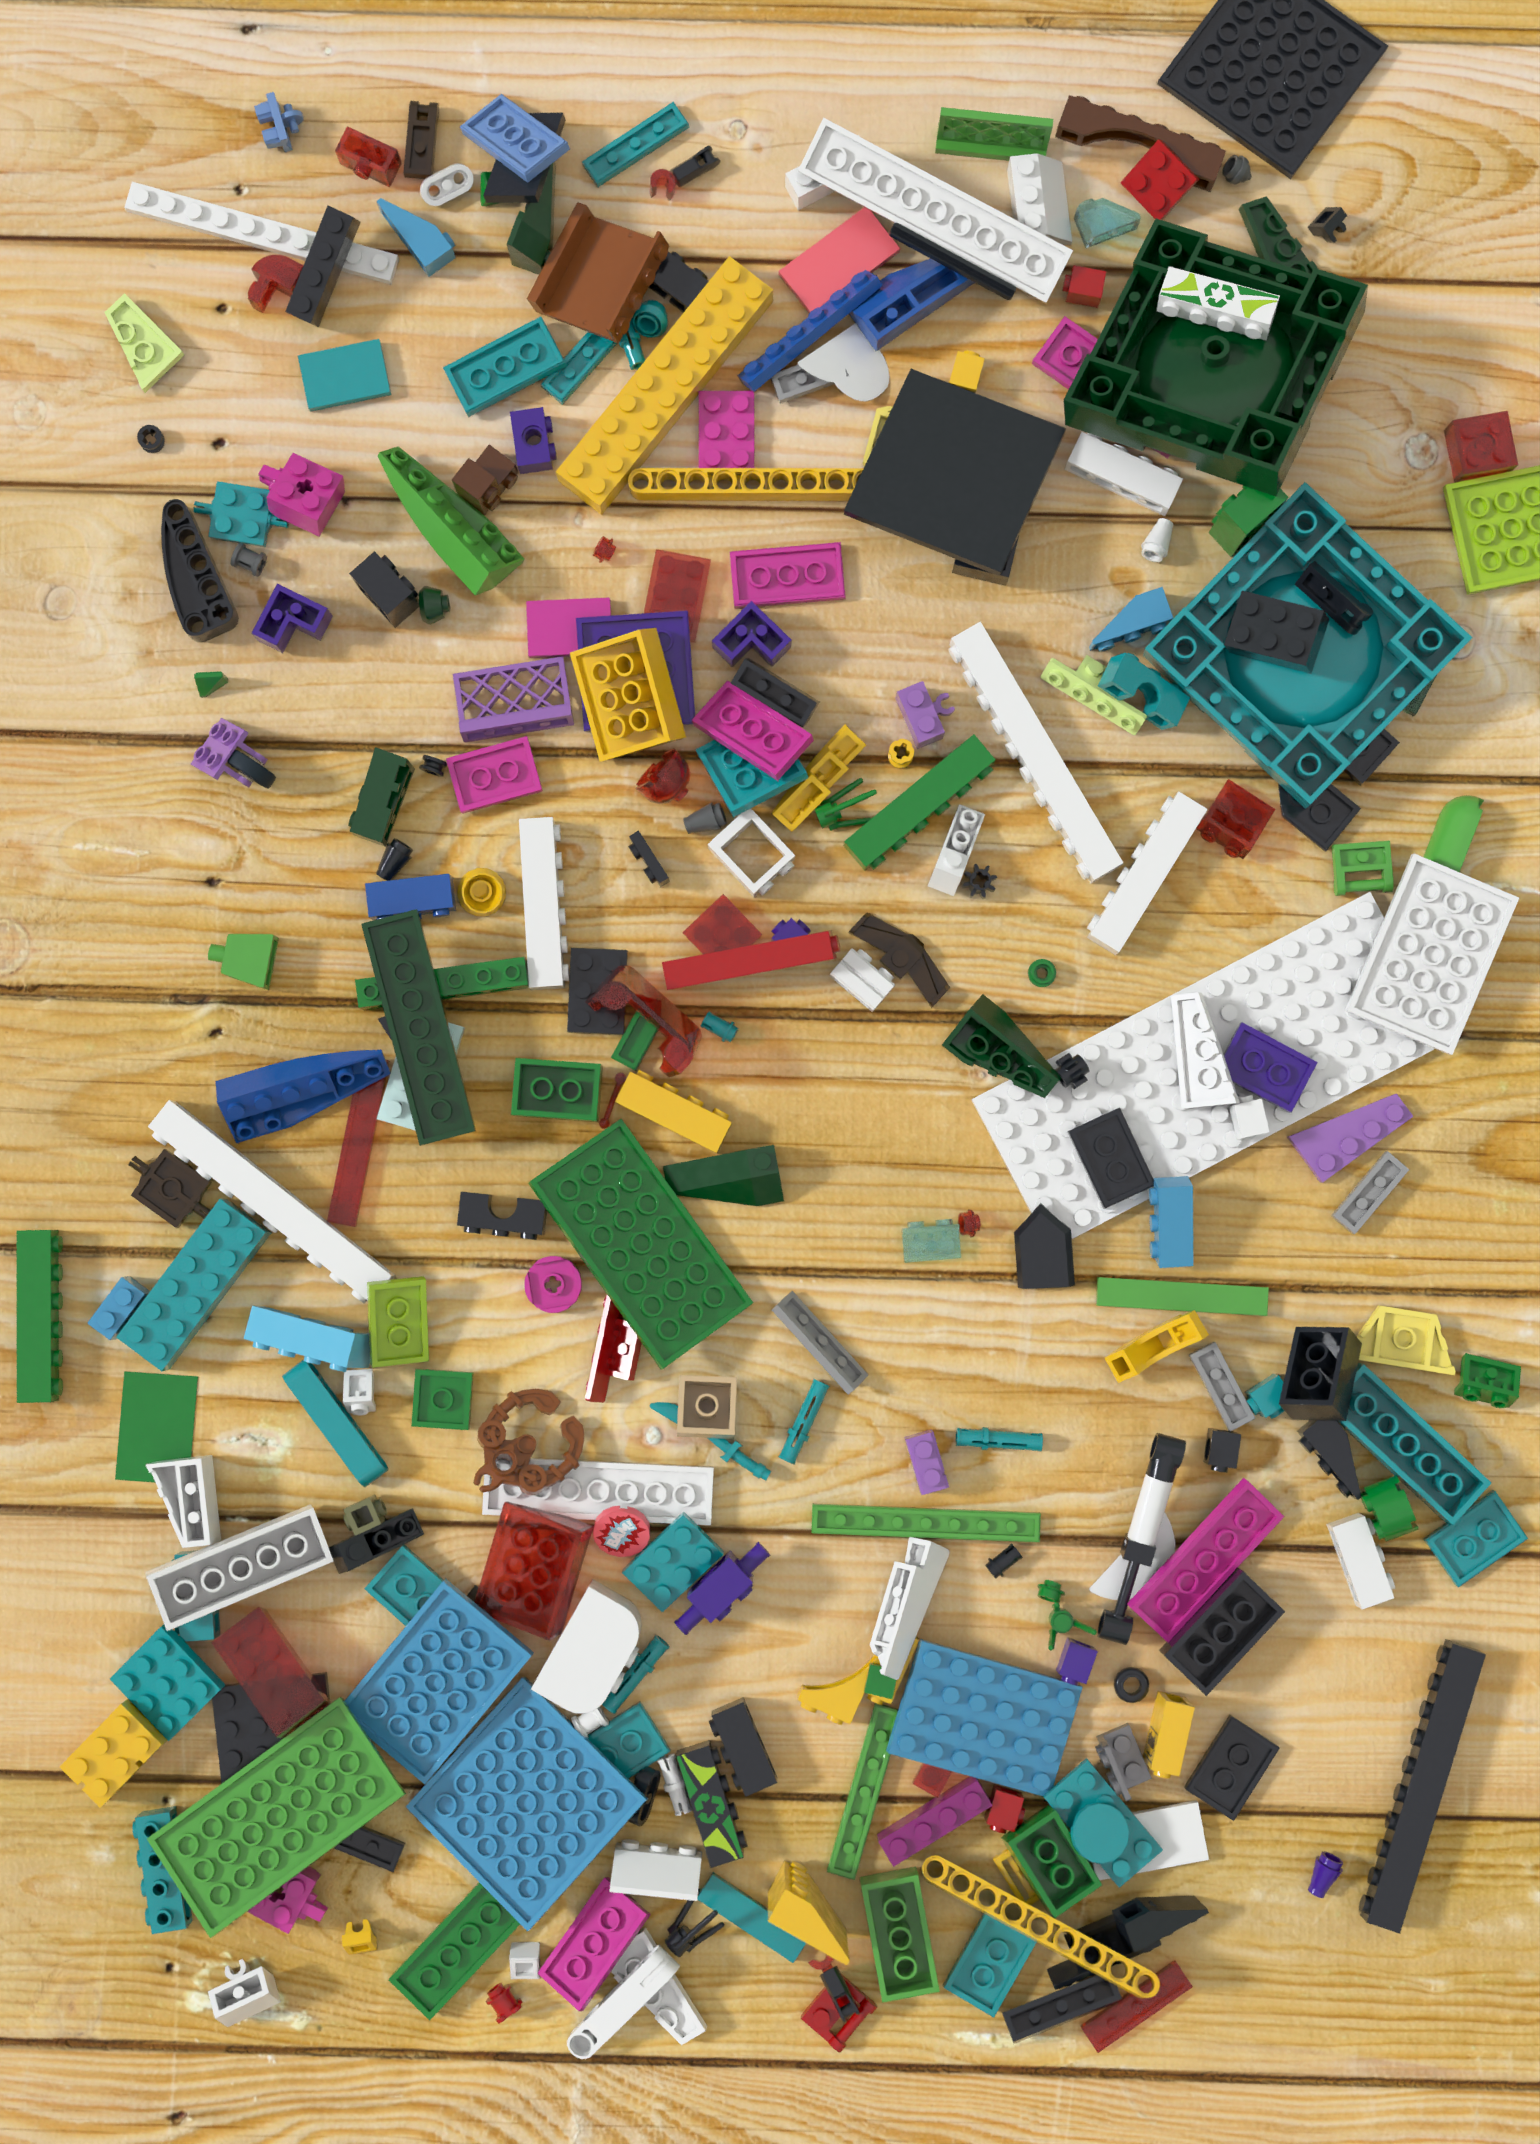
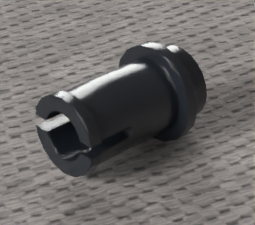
[985,1543,1023,1579]

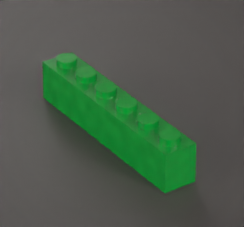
[843,734,996,871]
[17,1230,63,1403]

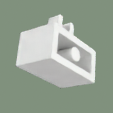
[208,1959,281,2027]

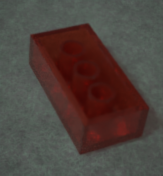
[211,1607,331,1738]

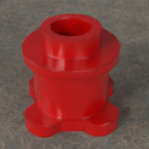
[485,1983,523,2024]

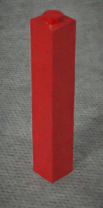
[662,930,840,990]

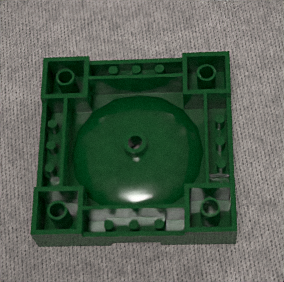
[1063,219,1368,496]

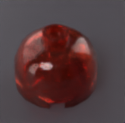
[636,748,691,804]

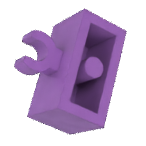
[895,681,955,749]

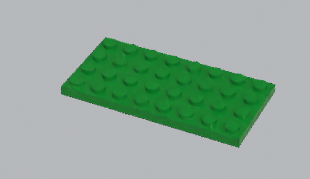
[528,1119,753,1370]

